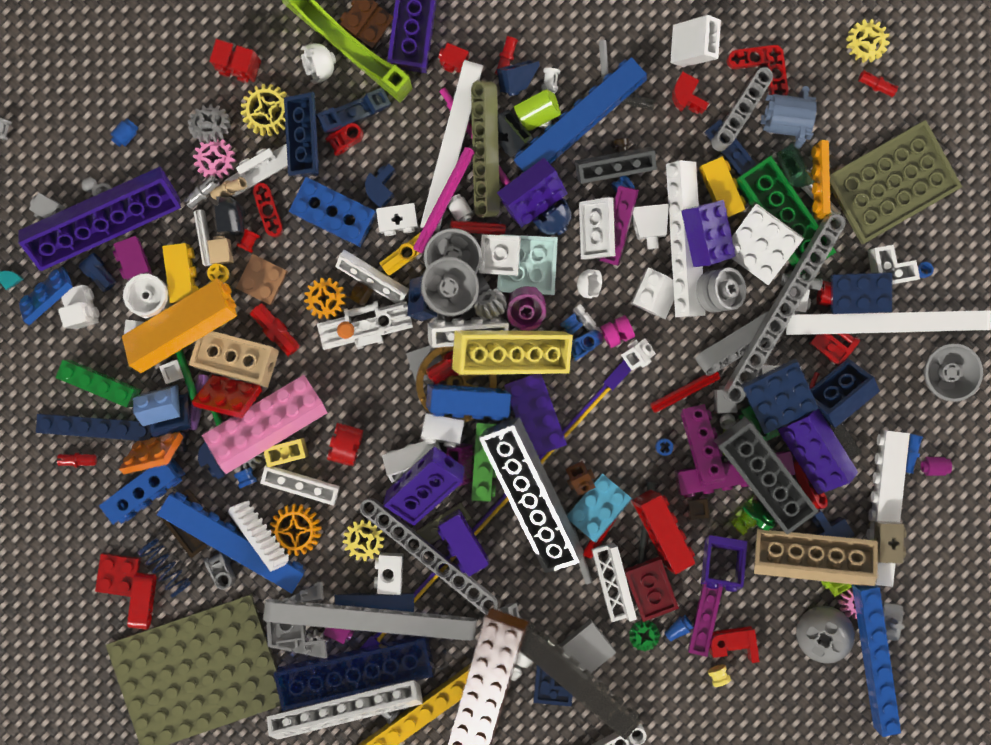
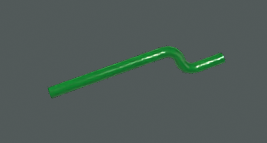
[176,349,223,426]

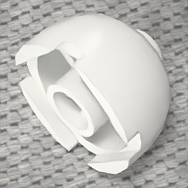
[301,43,336,84]

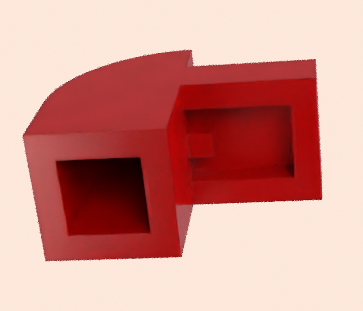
[672,71,709,114]

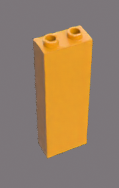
[122,278,237,373]

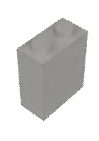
[555,619,616,682]

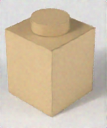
[208,236,234,264]

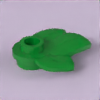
[742,499,775,531]

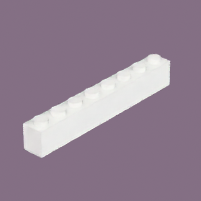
[666,160,706,317]
[866,430,910,587]

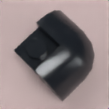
[215,196,247,236]

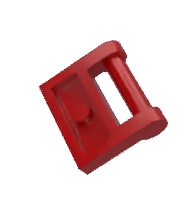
[809,334,860,366]

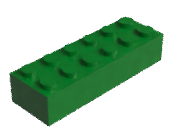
[736,156,836,275]

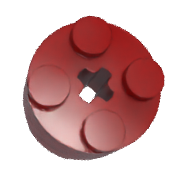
[327,422,364,466]

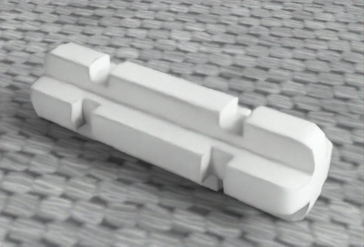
[572,304,602,334]

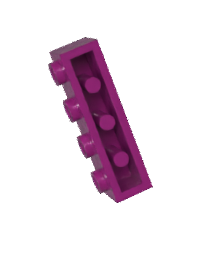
[681,404,728,487]

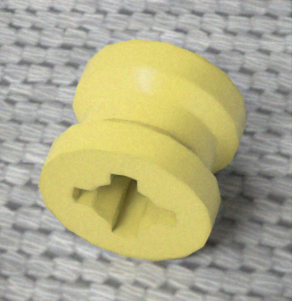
[708,664,731,687]

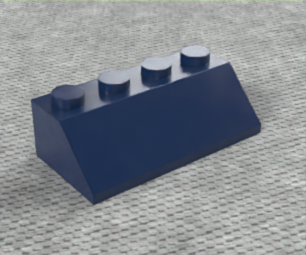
[284,92,319,177]

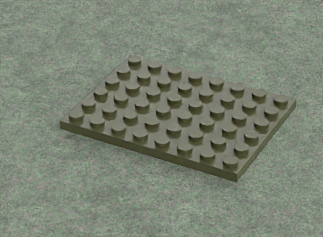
[106,594,289,745]

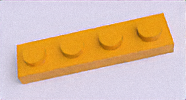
[811,140,831,220]

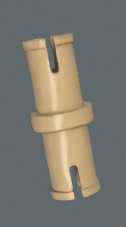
[210,177,247,200]

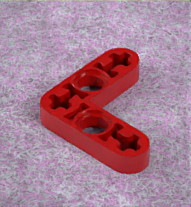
[727,45,789,96]

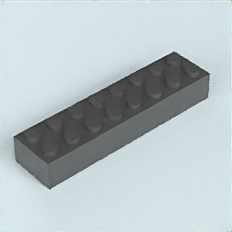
[479,417,584,573]

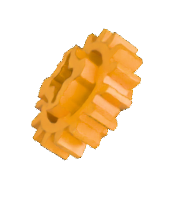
[304,278,347,320]

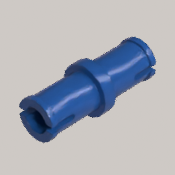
[906,434,923,474]

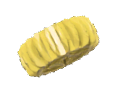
[241,84,287,137]

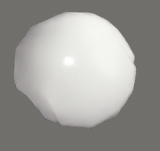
[577,269,602,298]

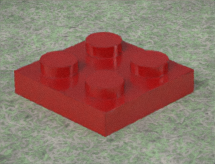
[95,553,141,597]

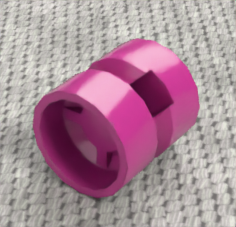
[600,315,635,349]

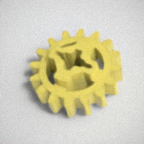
[846,19,890,63]
[343,519,385,561]

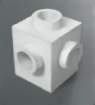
[621,338,656,370]

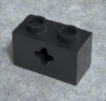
[498,109,534,158]

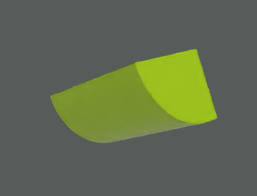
[514,89,562,131]

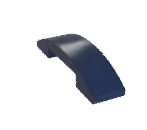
[316,88,391,133]

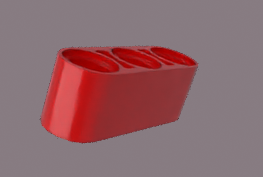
[127,572,157,630]

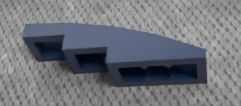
[334,592,414,612]

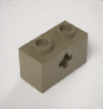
[874,521,907,563]

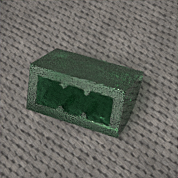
[776,143,815,187]

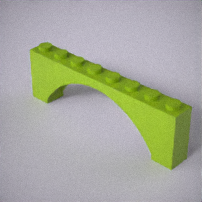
[282,0,413,103]

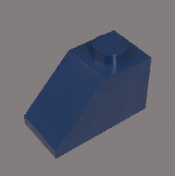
[497,60,540,96]

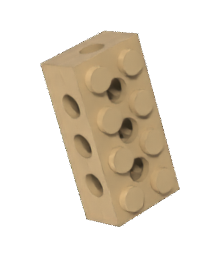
[189,331,279,388]

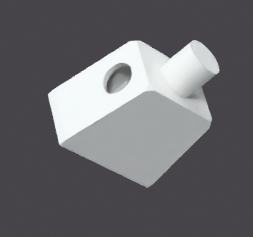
[632,204,669,250]

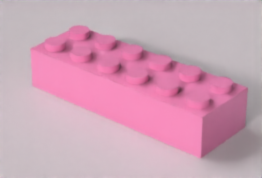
[202,375,327,474]

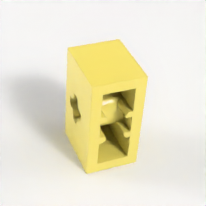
[264,438,309,467]

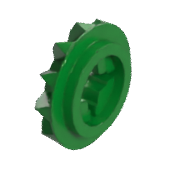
[629,620,660,652]

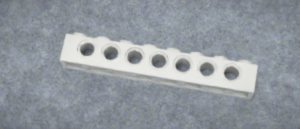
[267,680,423,740]

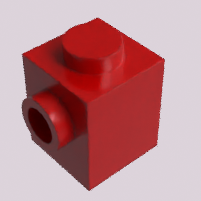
[438,43,469,73]

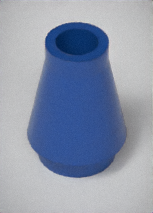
[664,615,694,642]

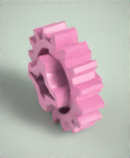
[193,138,237,180]

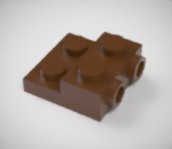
[340,0,393,50]

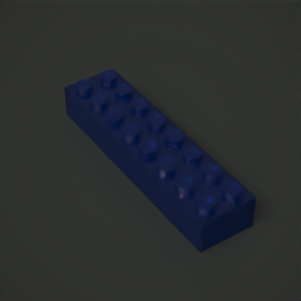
[273,636,435,711]

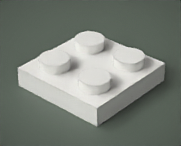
[479,234,521,276]

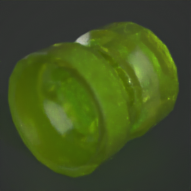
[731,510,757,536]

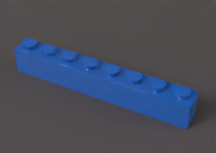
[514,57,647,173]
[157,492,305,594]
[852,584,901,737]

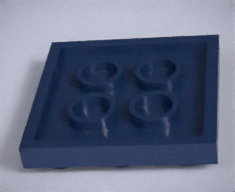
[741,359,819,434]

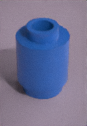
[110,118,139,147]

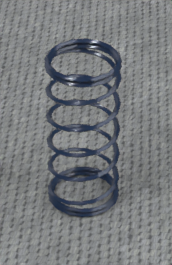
[137,538,192,598]

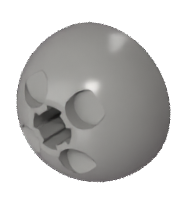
[424,228,482,284]
[421,257,479,316]
[924,344,983,401]
[796,606,855,663]

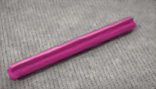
[413,147,475,253]

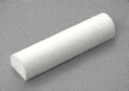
[335,250,409,304]
[260,464,340,506]

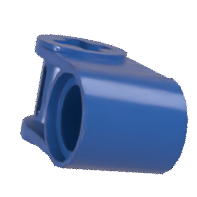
[571,330,603,362]

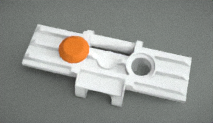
[317,301,413,350]

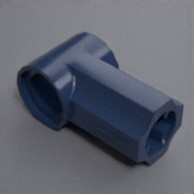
[78,252,117,292]

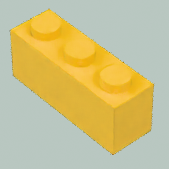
[698,156,746,218]
[162,243,199,304]

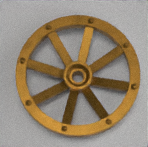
[416,346,497,422]

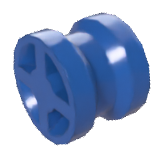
[611,176,635,193]
[560,313,584,335]
[234,467,257,489]

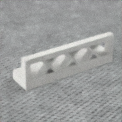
[592,543,637,622]

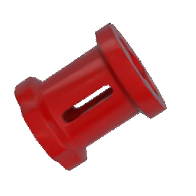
[236,228,260,253]

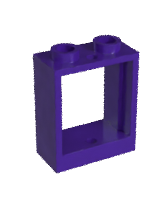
[701,535,747,592]

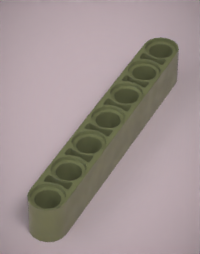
[471,81,500,218]

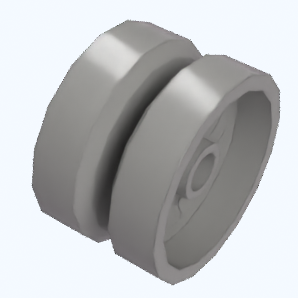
[696,268,747,313]

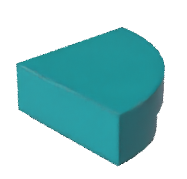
[0,271,24,290]

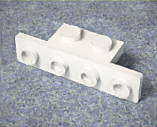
[224,144,288,197]

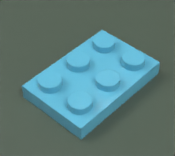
[567,473,632,543]

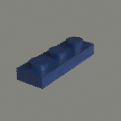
[704,119,756,177]

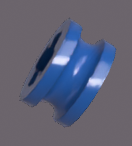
[655,438,674,456]

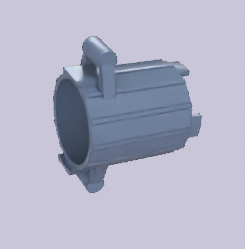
[761,86,816,149]

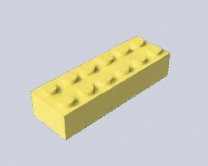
[452,330,573,374]

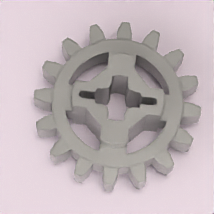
[187,104,231,144]

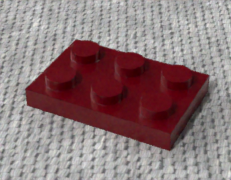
[624,556,679,622]

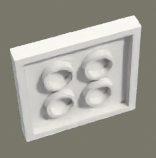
[732,204,804,285]

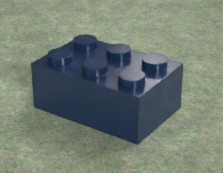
[810,358,880,428]

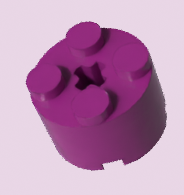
[507,286,546,331]

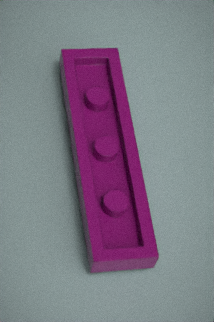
[599,185,639,266]
[688,578,723,657]

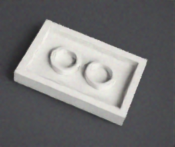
[579,197,615,260]

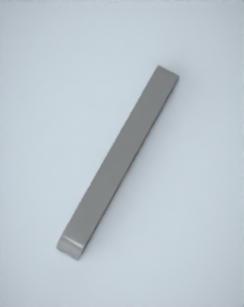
[360,498,498,615]

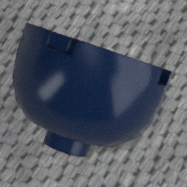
[532,198,572,235]

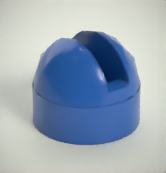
[918,262,934,278]

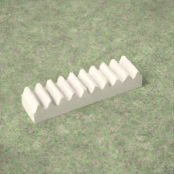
[228,500,289,572]

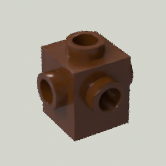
[565,461,596,496]

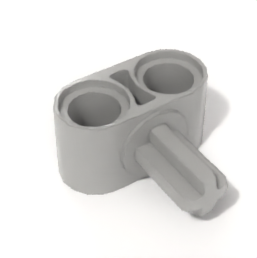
[882,602,904,641]

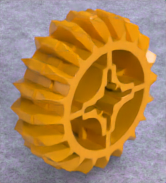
[270,504,322,556]

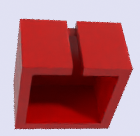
[209,39,261,83]

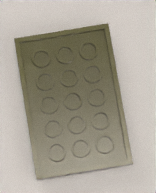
[830,120,962,244]

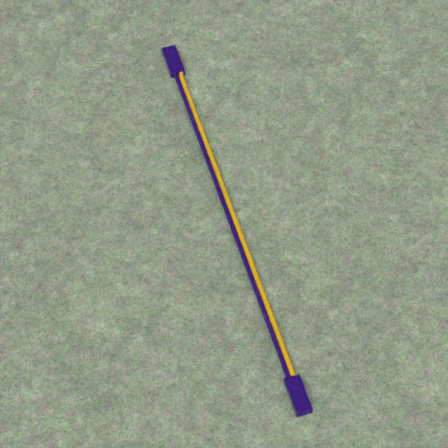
[349,360,631,668]

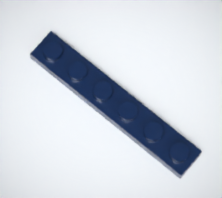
[36,414,153,441]

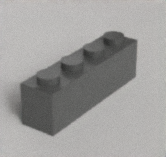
[575,147,657,184]

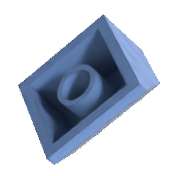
[133,385,180,426]

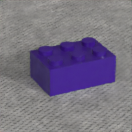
[497,158,568,228]
[681,200,736,267]
[437,509,489,577]

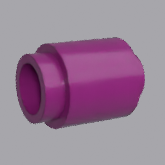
[920,457,952,476]

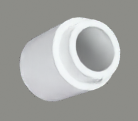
[448,194,473,222]

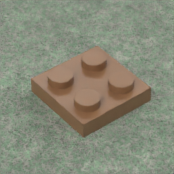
[236,254,288,305]

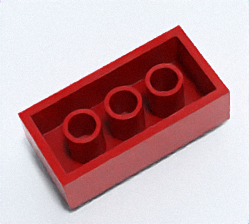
[631,489,696,575]

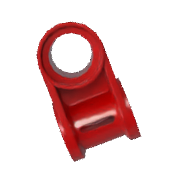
[325,123,364,156]

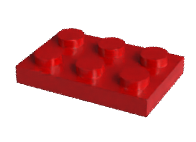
[192,375,262,418]

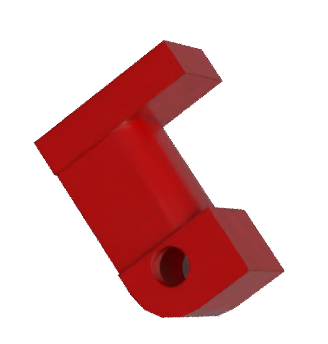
[709,626,760,663]

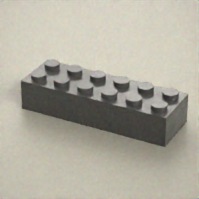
[714,417,819,535]

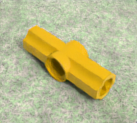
[379,232,425,277]

